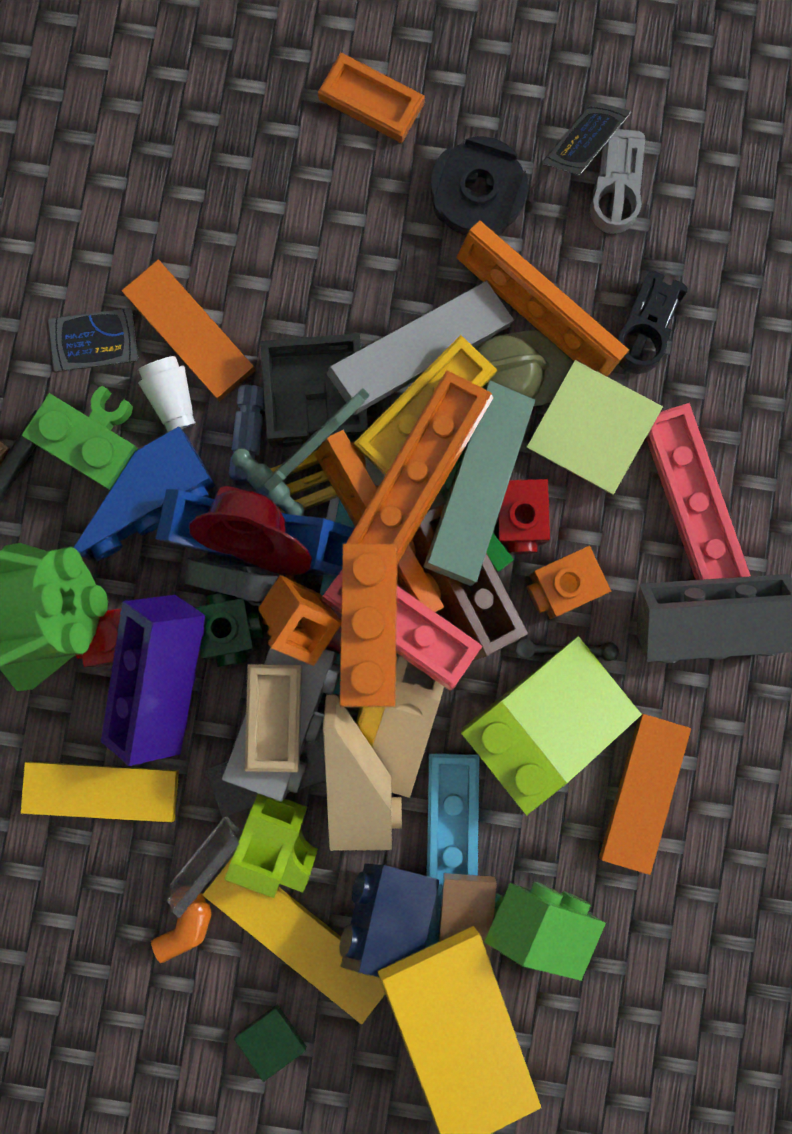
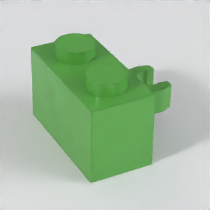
[22,386,139,491]
[484,882,606,981]

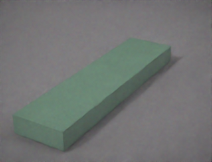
[424,381,535,586]

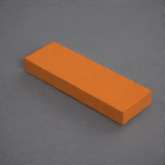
[122,259,256,402]
[599,713,691,875]

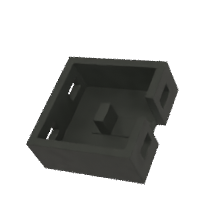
[260,333,368,447]

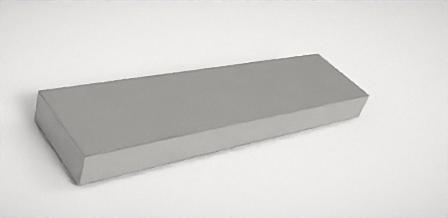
[326,281,514,415]

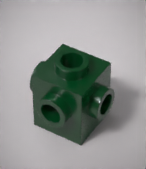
[195,593,264,667]

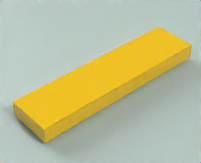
[203,857,385,1025]

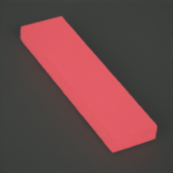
[646,403,751,580]

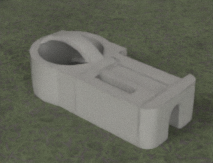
[590,129,645,234]

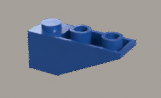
[74,426,216,561]

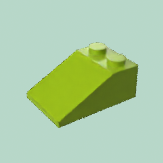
[461,636,642,816]

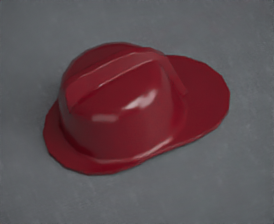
[189,486,312,575]

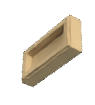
[245,664,302,772]

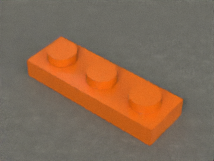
[340,544,398,708]

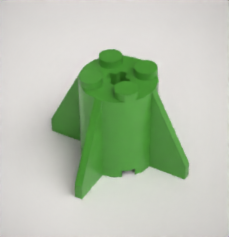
[0,543,108,691]

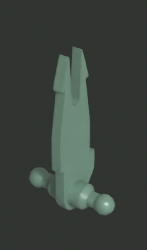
[232,388,370,516]

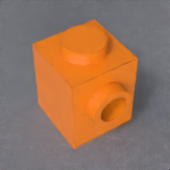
[527,545,611,619]

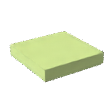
[527,360,663,495]

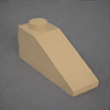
[323,695,402,851]

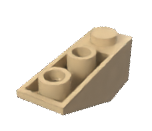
[372,655,444,798]

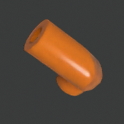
[151,891,212,964]

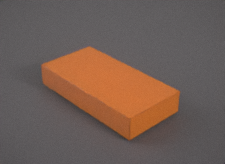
[318,52,425,143]

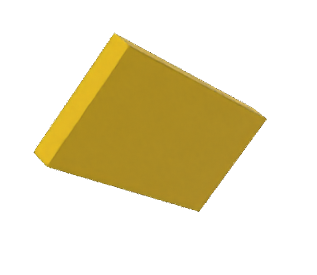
[377,926,541,1134]

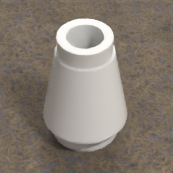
[138,356,196,432]

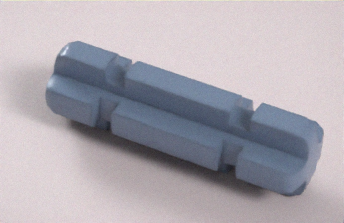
[229,385,265,482]

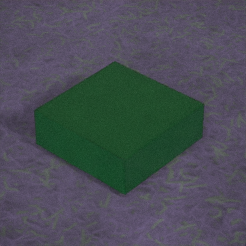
[234,1004,307,1082]

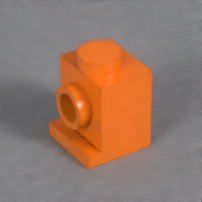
[258,575,342,666]

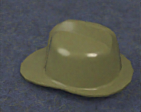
[474,331,573,407]

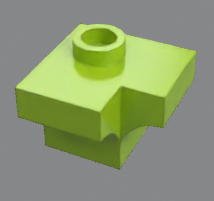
[224,793,318,898]

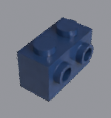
[339,863,439,977]

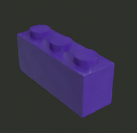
[101,595,205,766]

